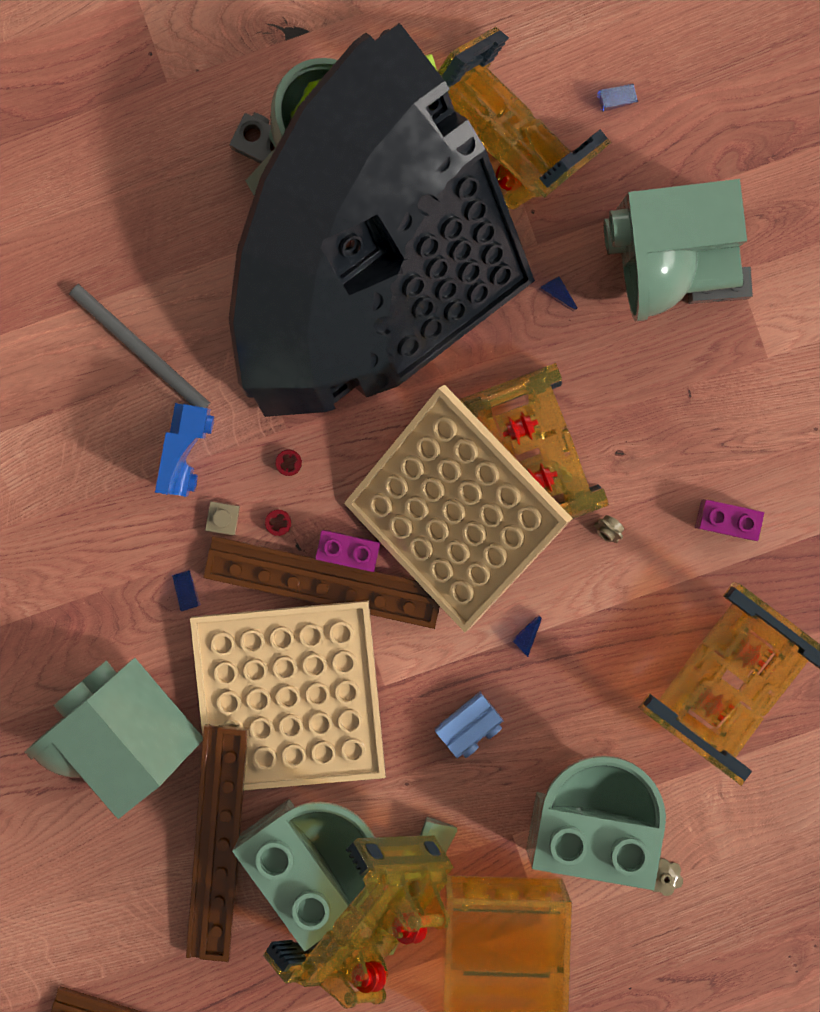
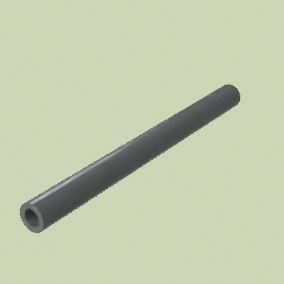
[69,284,210,408]

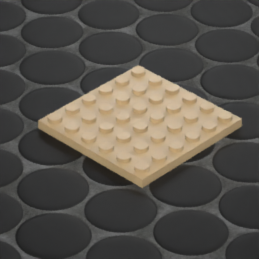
[344,385,573,632]
[190,600,386,791]

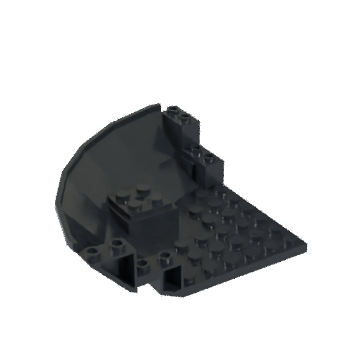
[228,23,535,417]

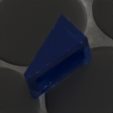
[598,84,638,112]
[539,276,578,311]
[172,570,201,611]
[512,615,542,657]

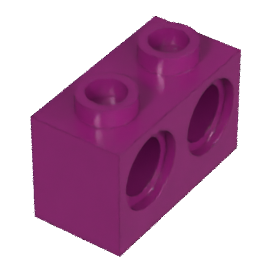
[695,499,765,541]
[315,530,381,572]

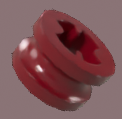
[275,449,302,476]
[265,510,291,536]

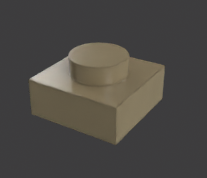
[205,501,240,535]

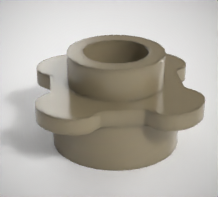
[594,515,624,543]

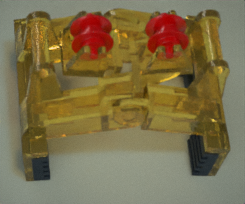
[459,363,609,519]

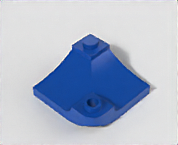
[155,403,214,497]

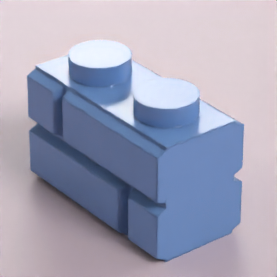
[435,691,503,758]

